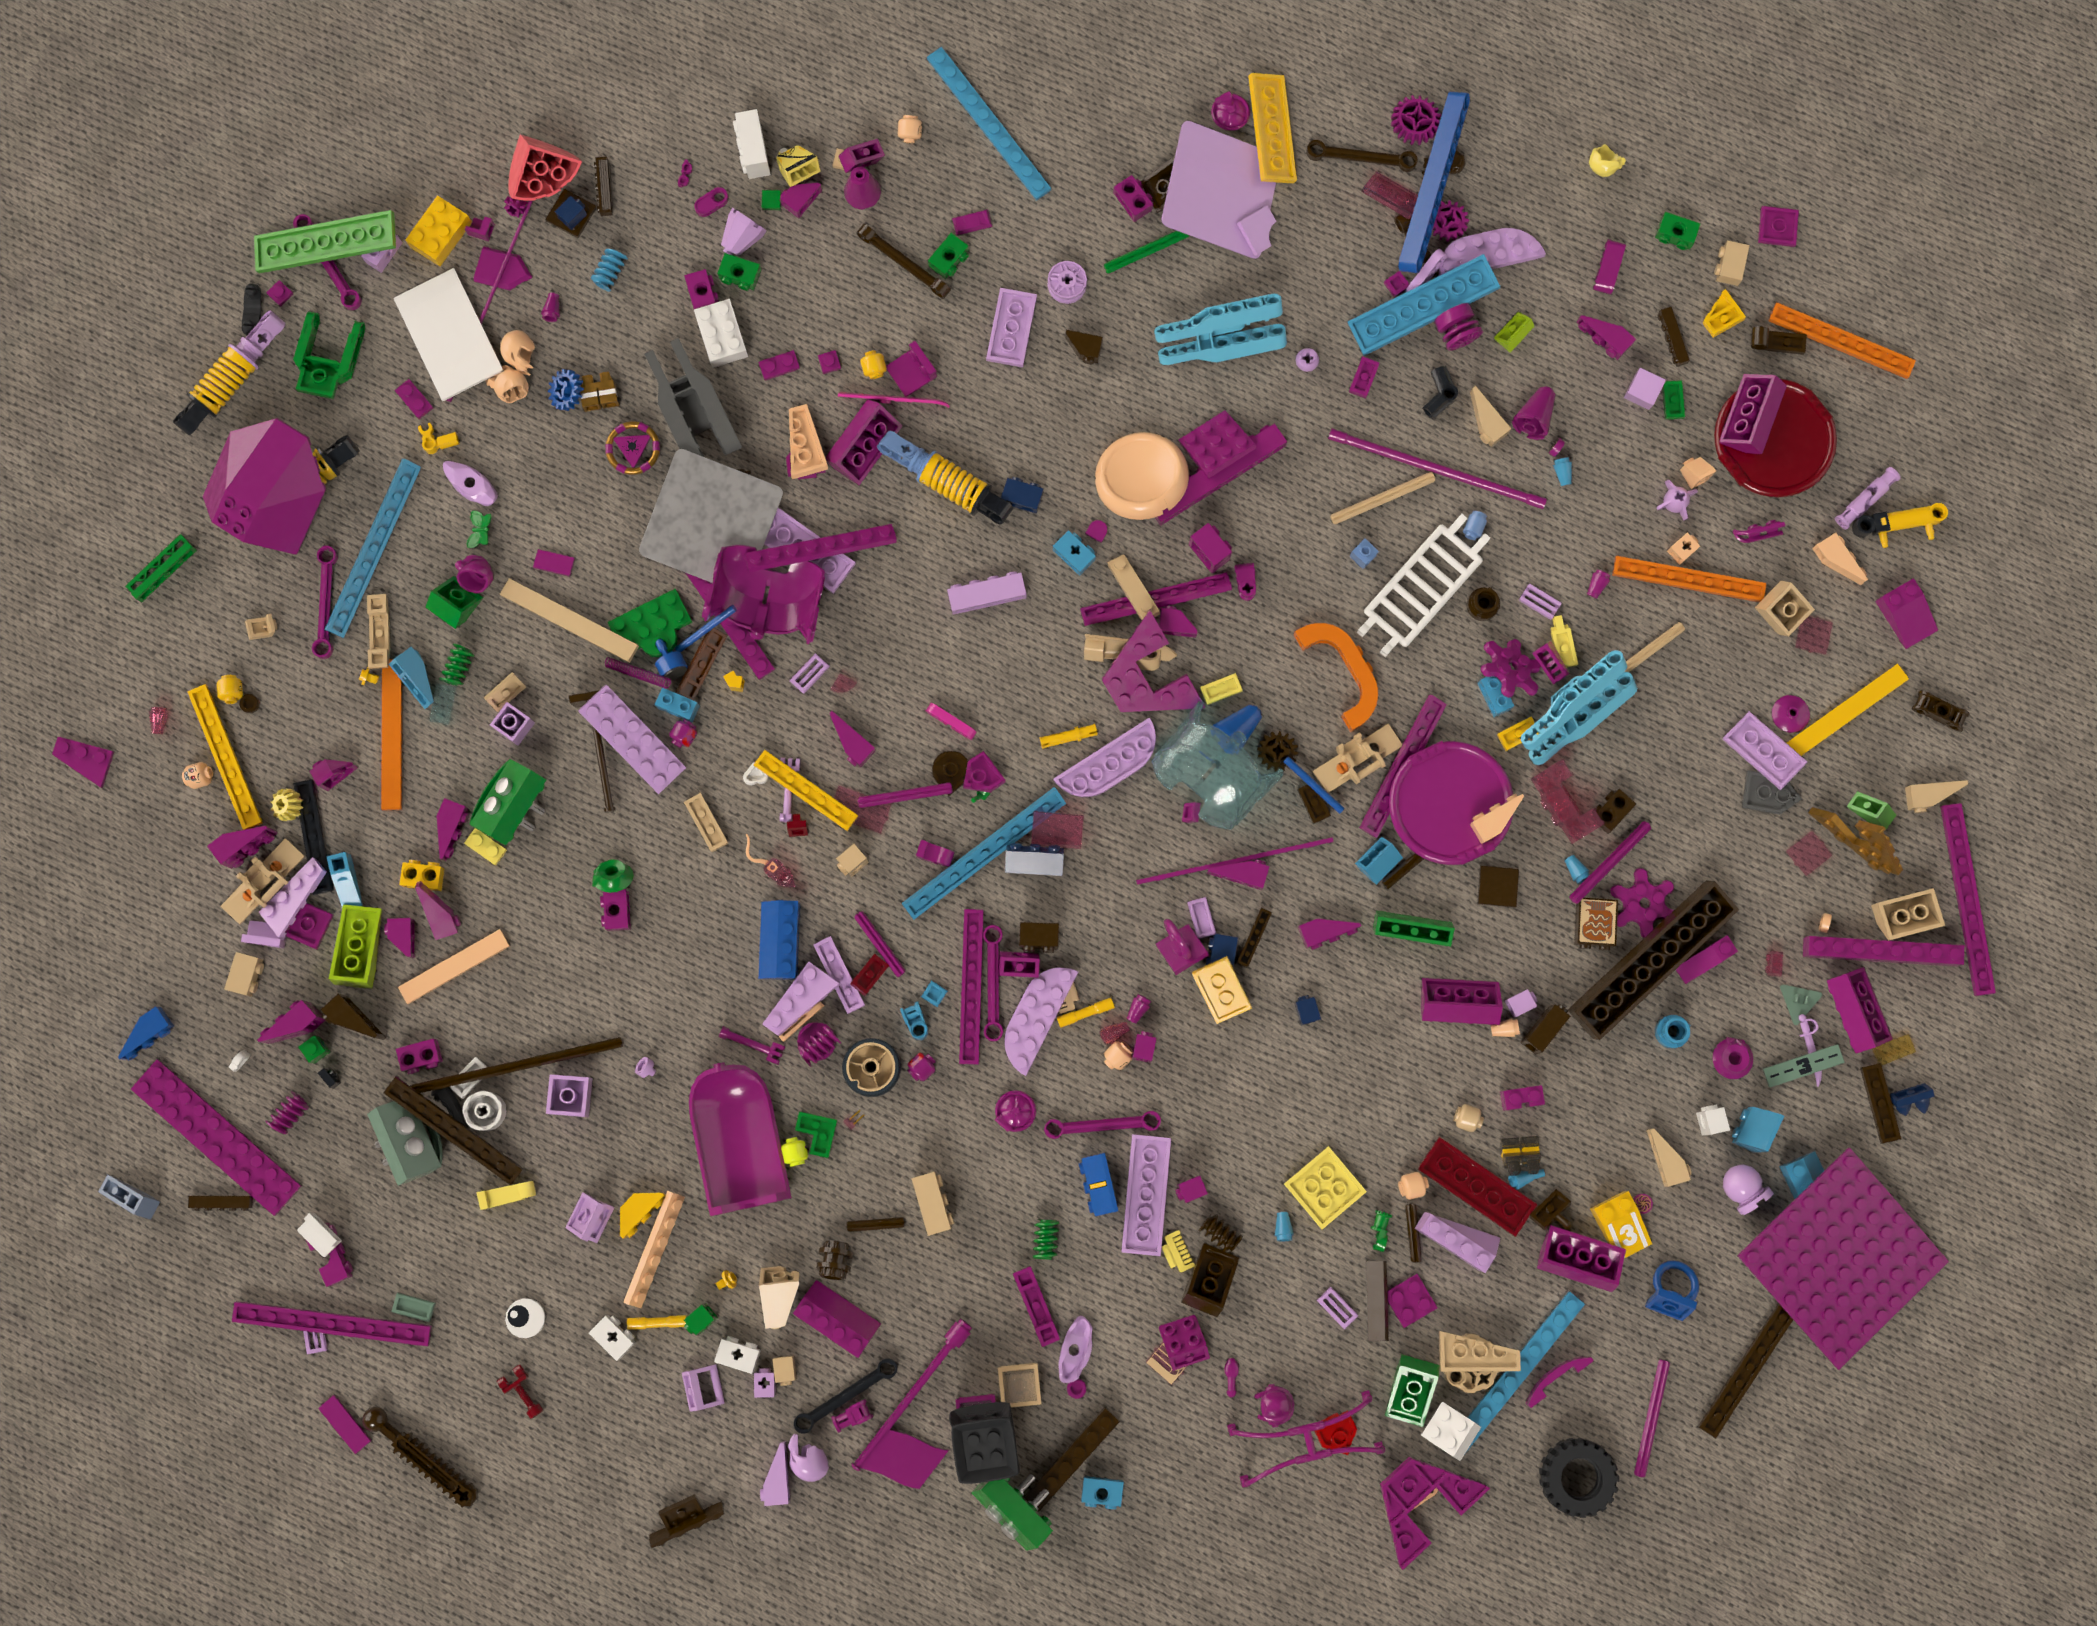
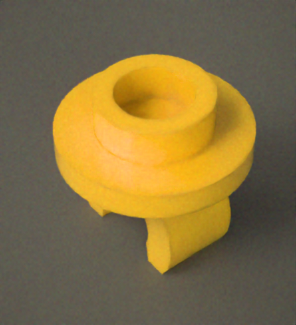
[359,667,379,685]
[715,1270,737,1290]

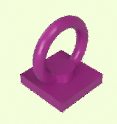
[1156,919,1209,975]

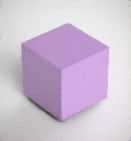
[1624,368,1666,410]
[490,702,535,746]

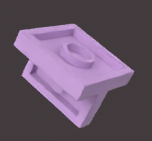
[565,1192,614,1243]

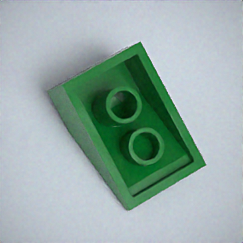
[1385,1354,1440,1427]

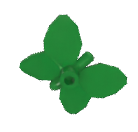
[467,511,492,548]

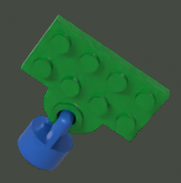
[607,589,693,681]

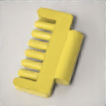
[1161,1230,1195,1272]

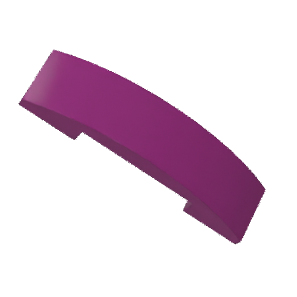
[1012,1266,1060,1347]
[1525,1357,1594,1408]

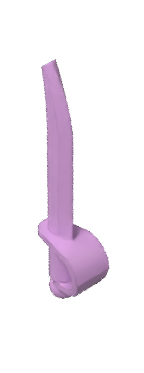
[1799,1014,1822,1087]

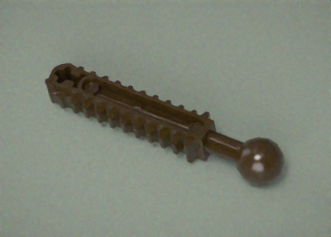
[362,1407,478,1508]

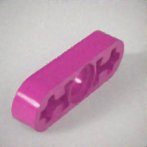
[925,703,977,740]

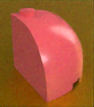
[508,134,582,201]

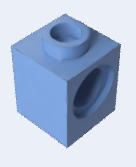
[1350,539,1379,569]

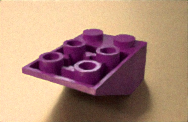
[207,826,278,869]
[257,1000,325,1044]

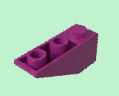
[1576,315,1636,360]
[436,798,470,862]
[1298,919,1362,950]

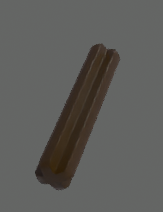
[1382,853,1424,889]
[1405,1204,1422,1263]
[847,1217,905,1232]

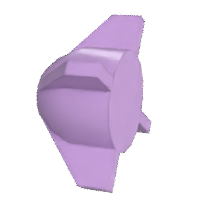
[1657,480,1698,520]

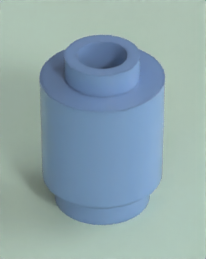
[1463,511,1487,540]

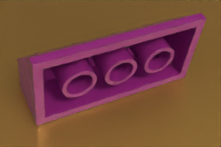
[1719,374,1787,454]
[825,399,902,486]
[1827,967,1893,1053]
[1421,978,1503,1025]
[1537,1225,1626,1292]
[793,1280,881,1358]

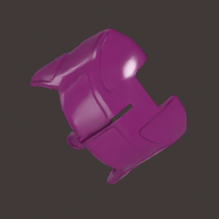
[702,545,825,644]

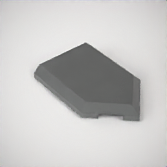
[1742,770,1802,815]

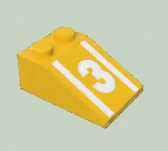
[1590,1191,1652,1258]

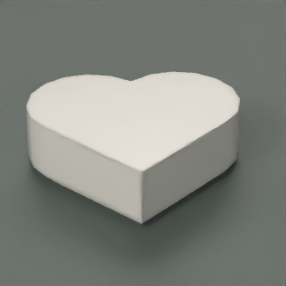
[743,762,769,786]
[229,1050,250,1072]

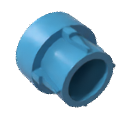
[1655,1015,1691,1048]

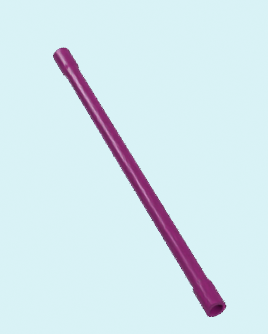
[1328,428,1547,509]

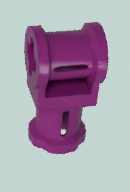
[831,1399,874,1433]

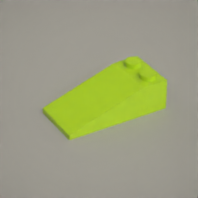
[329,905,382,989]

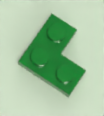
[795,1111,838,1158]

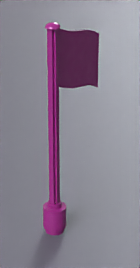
[851,1318,972,1489]

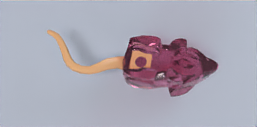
[746,834,795,887]

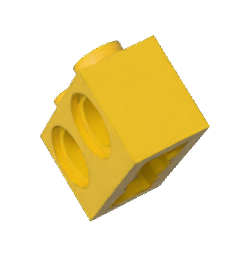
[399,860,445,891]

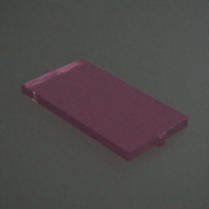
[834,786,892,834]

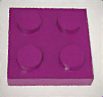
[1387,1274,1437,1328]

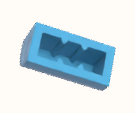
[1355,837,1403,885]

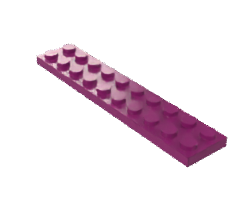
[131,1059,302,1216]

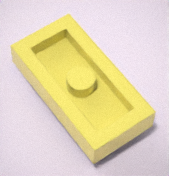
[464,828,507,866]

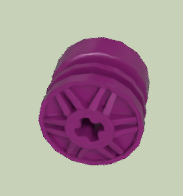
[1434,303,1483,351]

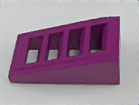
[1532,641,1569,685]

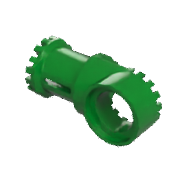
[1370,1210,1392,1252]

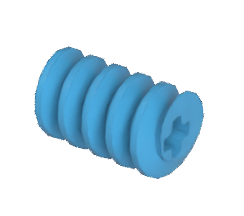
[591,249,628,292]

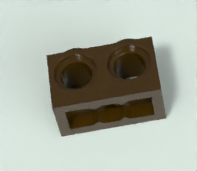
[1591,788,1636,834]

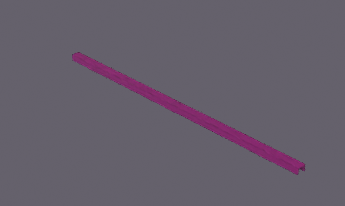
[1136,837,1334,885]

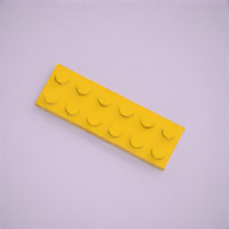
[1248,73,1297,184]

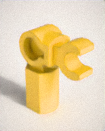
[418,423,460,454]

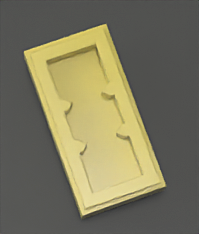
[1200,673,1243,705]

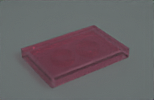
[1362,171,1418,219]

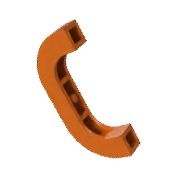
[1294,623,1378,732]

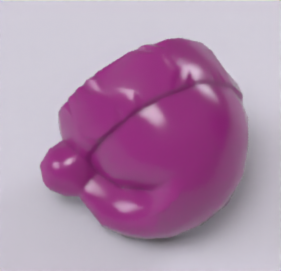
[455,555,493,593]

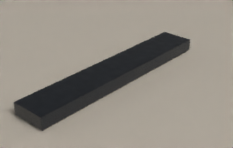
[293,779,333,895]

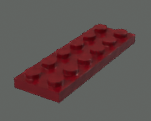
[1417,1137,1537,1237]

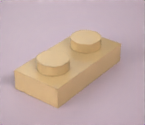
[484,672,526,712]

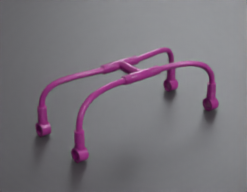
[1227,1390,1385,1488]

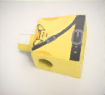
[776,146,821,187]

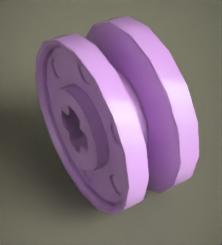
[1047,261,1087,304]

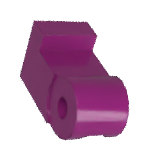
[916,839,955,867]

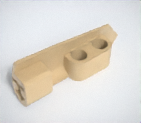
[1084,634,1177,671]

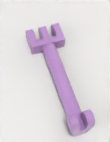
[780,758,800,823]

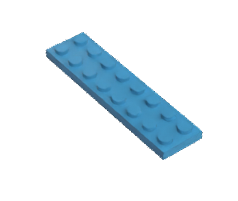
[1347,254,1500,356]

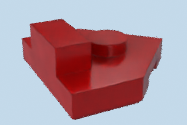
[1314,1410,1357,1455]

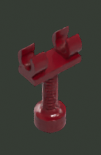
[496,1365,544,1420]

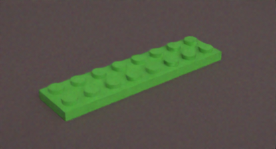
[254,210,396,274]

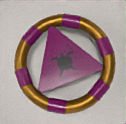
[605,421,660,475]

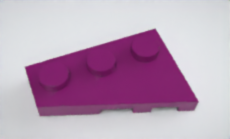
[52,737,114,788]

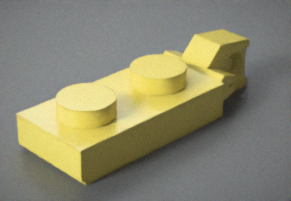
[1550,615,1578,668]

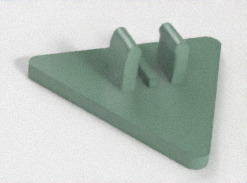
[1780,985,1822,1025]

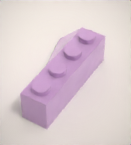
[1414,1212,1500,1273]

